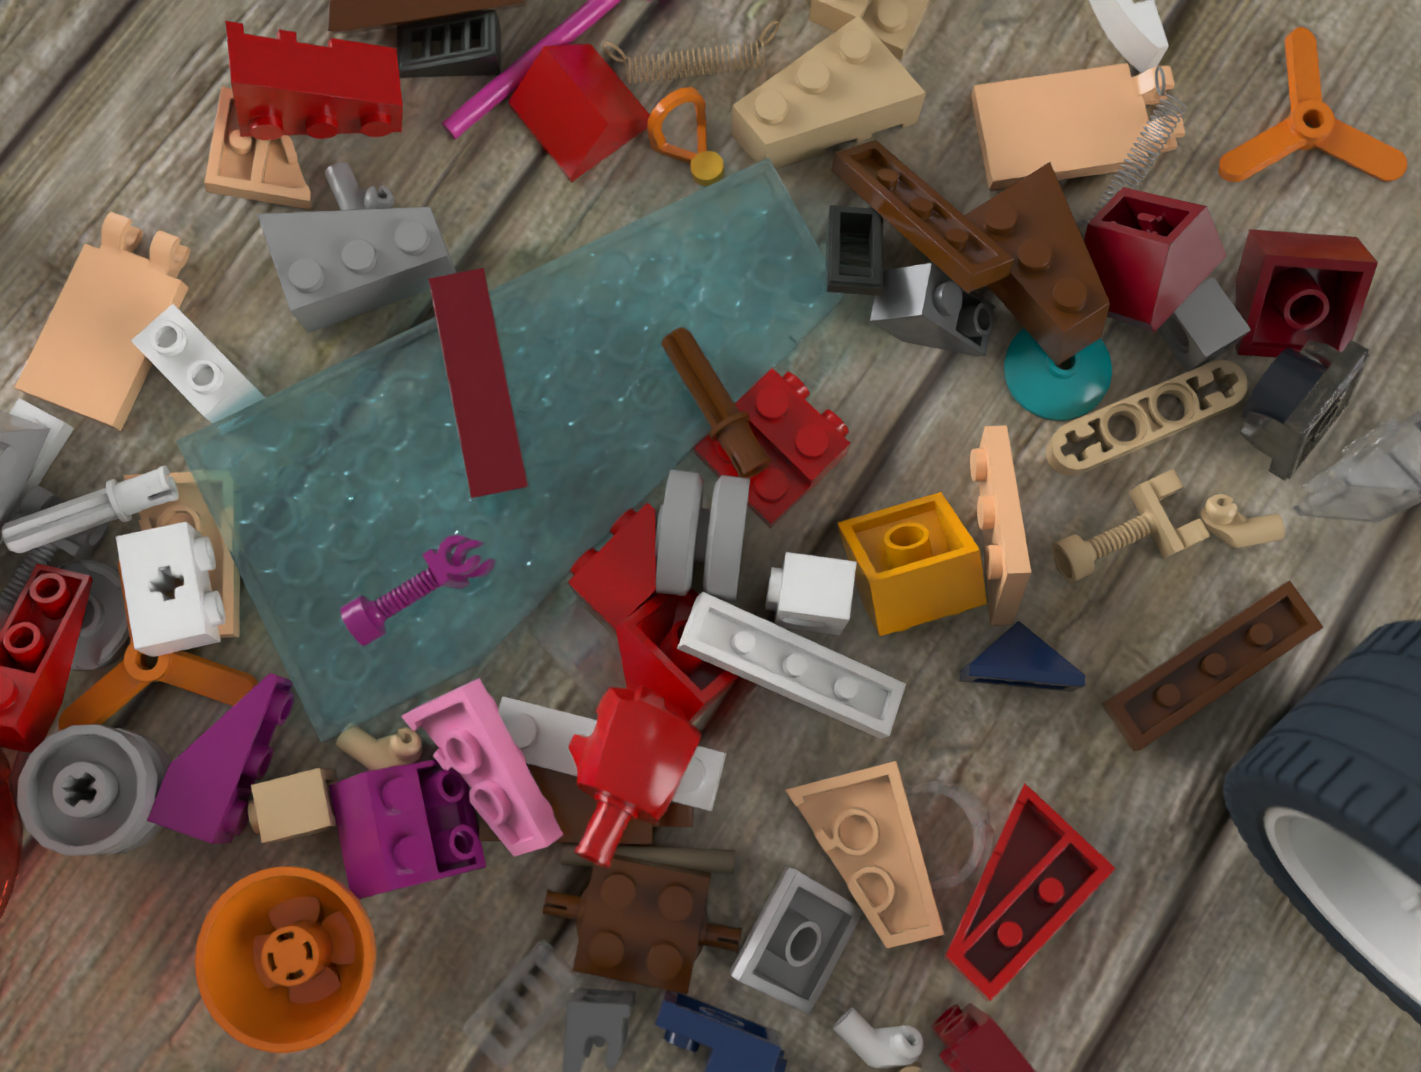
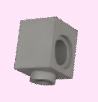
[1157,276,1251,372]

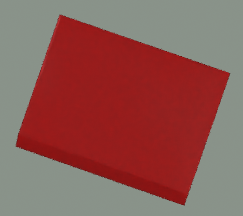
[508,44,650,183]

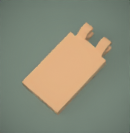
[971,63,1185,190]
[14,212,191,431]

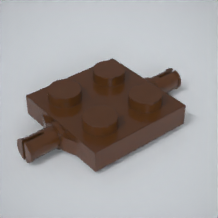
[542,854,742,994]

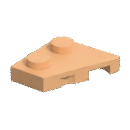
[204,86,312,210]

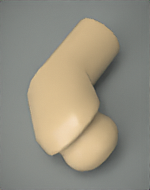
[1201,494,1285,548]

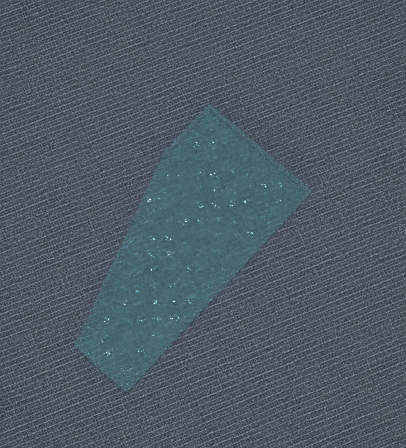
[176,157,844,742]

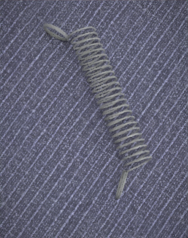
[1076,67,1187,227]

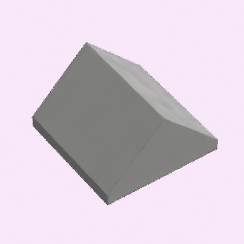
[730,865,863,1015]

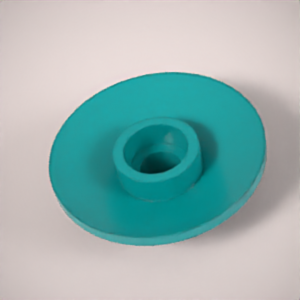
[1004,328,1112,421]

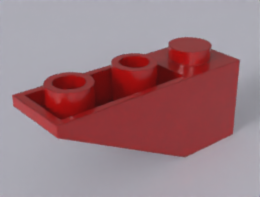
[0,563,93,753]

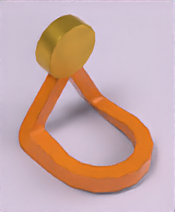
[647,87,725,186]

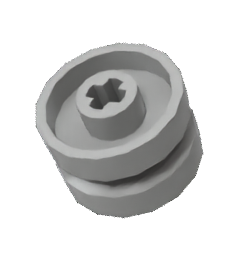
[655,469,750,602]
[17,724,171,856]

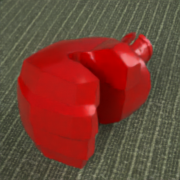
[568,685,701,868]

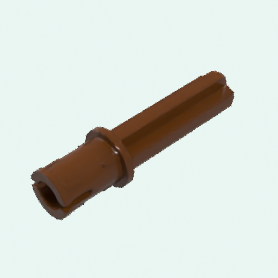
[662,327,772,478]

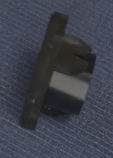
[1240,340,1370,481]

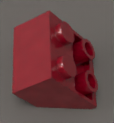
[1084,187,1227,332]

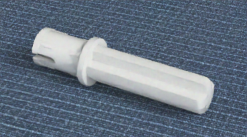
[1,466,179,553]

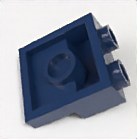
[655,990,787,1072]

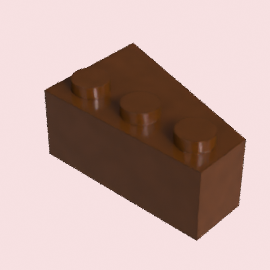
[964,162,1110,366]

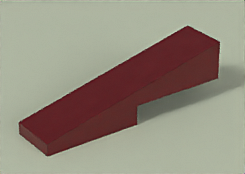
[428,268,530,498]

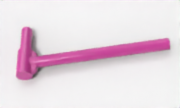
[441,0,651,140]

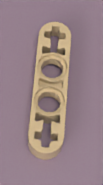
[1046,359,1248,476]

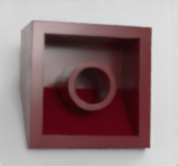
[1235,229,1378,363]

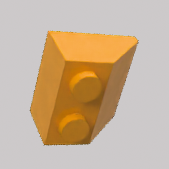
[837,492,987,637]

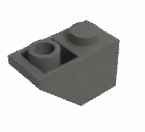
[870,263,995,356]

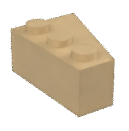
[732,15,926,173]

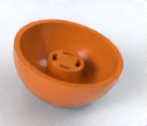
[195,866,377,1053]

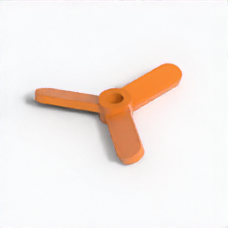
[1218,27,1408,182]
[58,560,258,731]

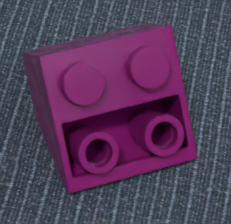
[329,760,487,899]

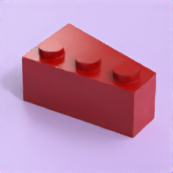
[225,21,403,141]
[944,783,1116,1002]

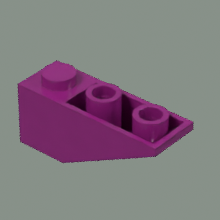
[147,673,294,844]

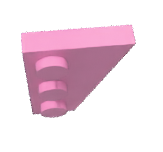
[401,678,564,857]

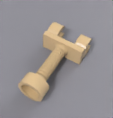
[1052,469,1211,583]

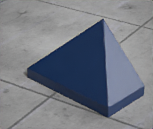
[959,621,1085,692]

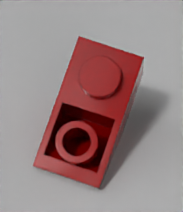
[567,502,658,633]

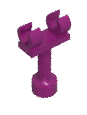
[340,535,495,646]

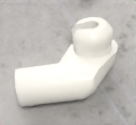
[833,1007,924,1068]

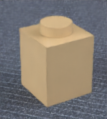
[248,768,338,843]

